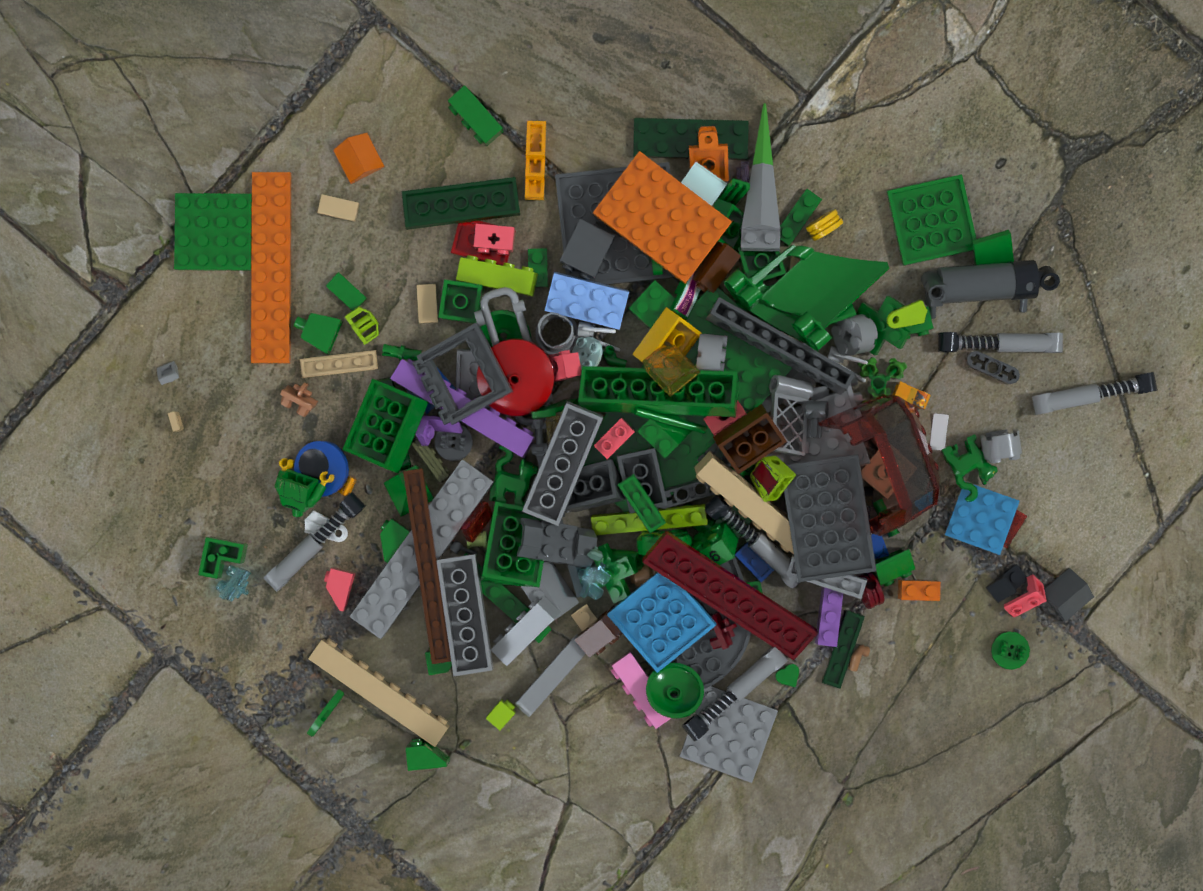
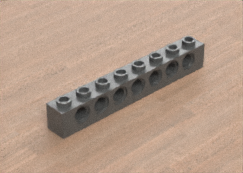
[706,297,855,395]

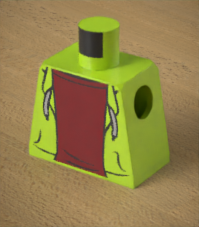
[750,456,796,502]

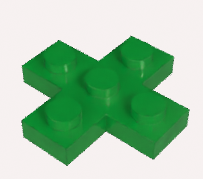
[856,296,911,355]
[583,543,638,603]

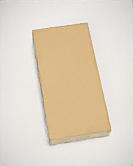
[317,194,360,222]
[417,284,438,324]

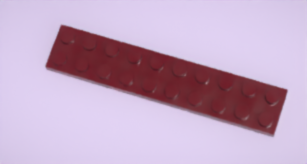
[642,530,818,660]

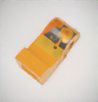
[891,381,931,410]

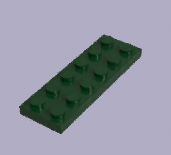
[633,118,749,160]
[402,177,520,230]

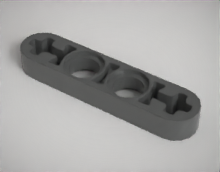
[659,479,715,509]

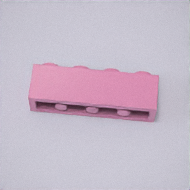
[611,651,671,729]

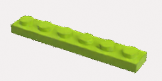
[591,504,708,535]

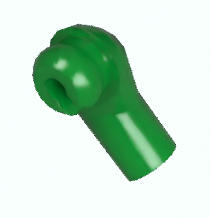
[603,345,627,368]

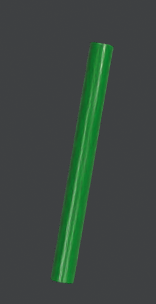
[634,407,707,434]

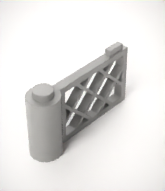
[769,375,814,457]

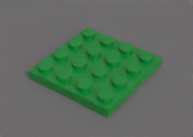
[886,174,977,266]
[174,193,252,271]

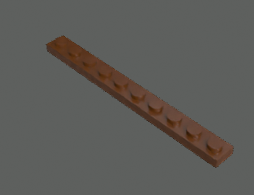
[403,468,451,664]

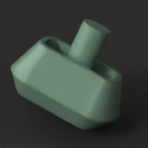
[587,546,603,561]

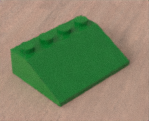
[342,379,428,473]
[480,501,545,588]

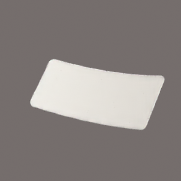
[930,413,949,451]

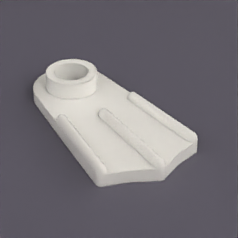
[304,510,348,542]

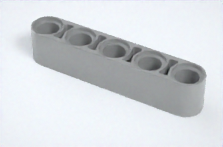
[514,634,586,717]

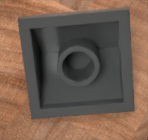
[1044,568,1094,622]

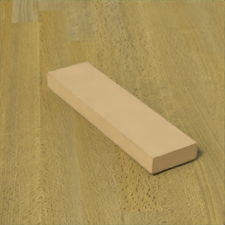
[300,350,379,378]

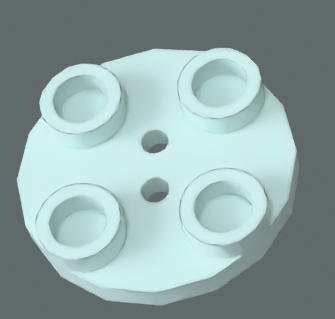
[572,337,604,370]

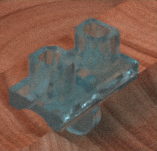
[578,563,611,600]
[216,565,251,602]

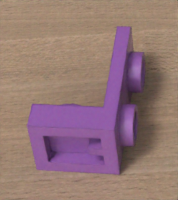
[416,416,463,446]

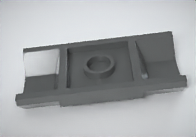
[517,518,597,568]

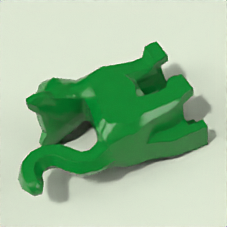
[941,434,998,502]
[489,445,538,506]

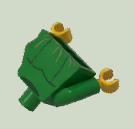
[275,458,335,517]

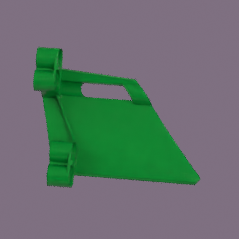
[724,245,890,351]

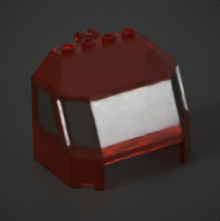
[818,394,940,536]

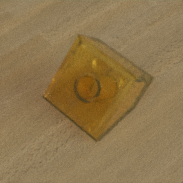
[643,345,700,397]

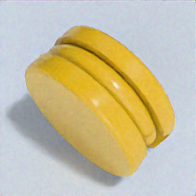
[806,209,843,241]

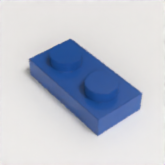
[735,542,774,582]

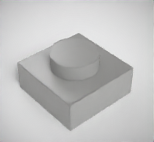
[156,361,179,385]

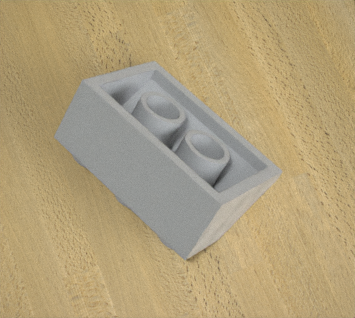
[521,561,579,622]

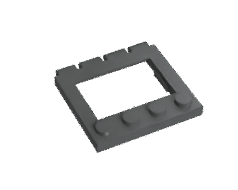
[413,323,513,425]

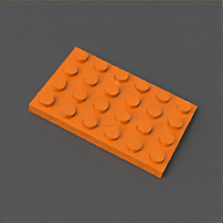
[592,151,732,284]

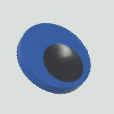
[294,441,349,497]

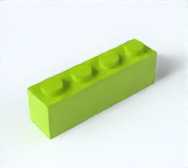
[456,255,538,297]

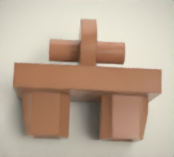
[280,383,318,417]

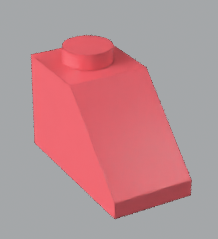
[324,567,355,611]

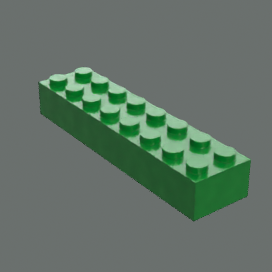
[578,366,739,417]

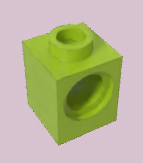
[486,699,516,731]

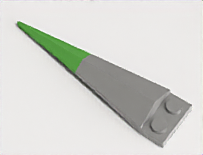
[741,103,780,251]

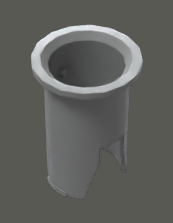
[535,312,579,355]

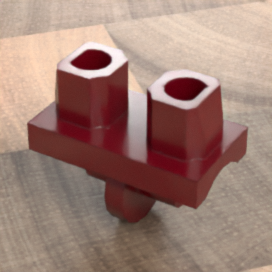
[710,612,737,650]

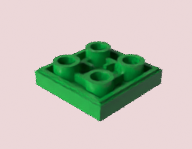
[972,229,1014,265]

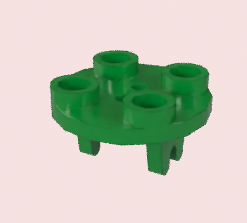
[991,631,1030,670]

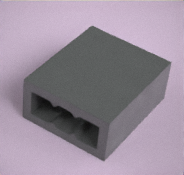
[560,219,615,280]

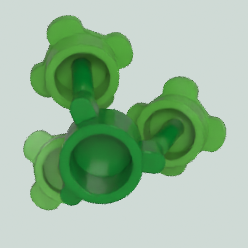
[858,357,907,402]

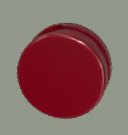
[858,572,885,609]

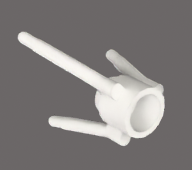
[578,321,620,352]
[828,346,868,382]

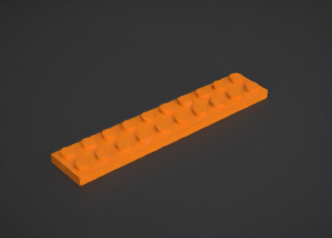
[251,172,291,364]

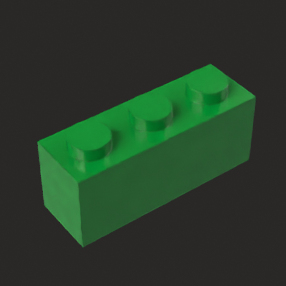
[448,85,504,146]

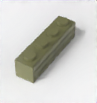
[412,440,450,483]

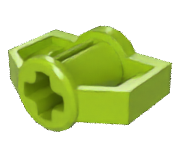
[345,306,379,345]

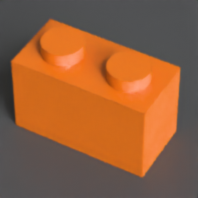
[898,579,941,601]

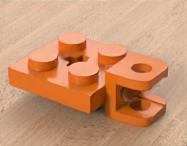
[689,126,729,183]

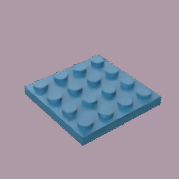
[607,572,717,673]

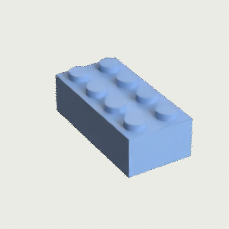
[545,272,629,330]

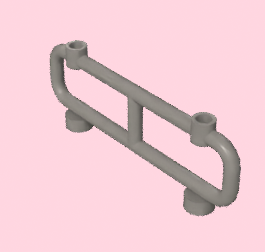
[474,287,554,426]

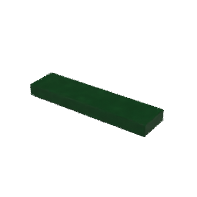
[822,610,865,689]

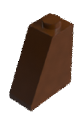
[692,241,741,293]

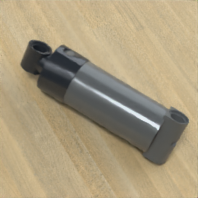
[921,260,1060,319]

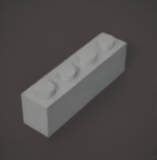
[491,596,560,666]

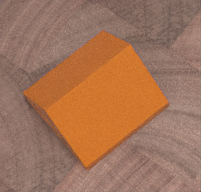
[333,133,385,184]

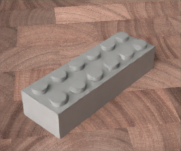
[522,401,603,526]
[436,554,494,676]

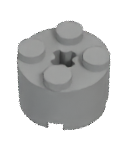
[831,314,878,356]
[696,334,728,371]
[980,429,1022,463]

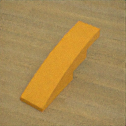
[525,121,546,200]

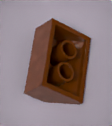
[713,404,787,474]

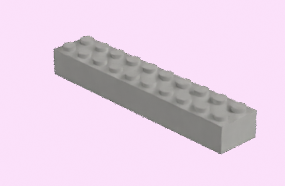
[350,459,494,639]

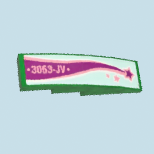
[670,272,701,320]

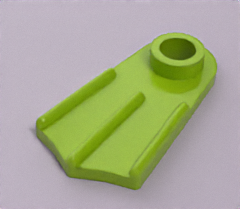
[887,300,928,329]

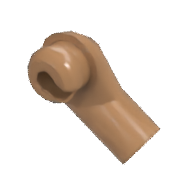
[848,645,870,672]

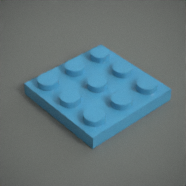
[945,481,1020,555]

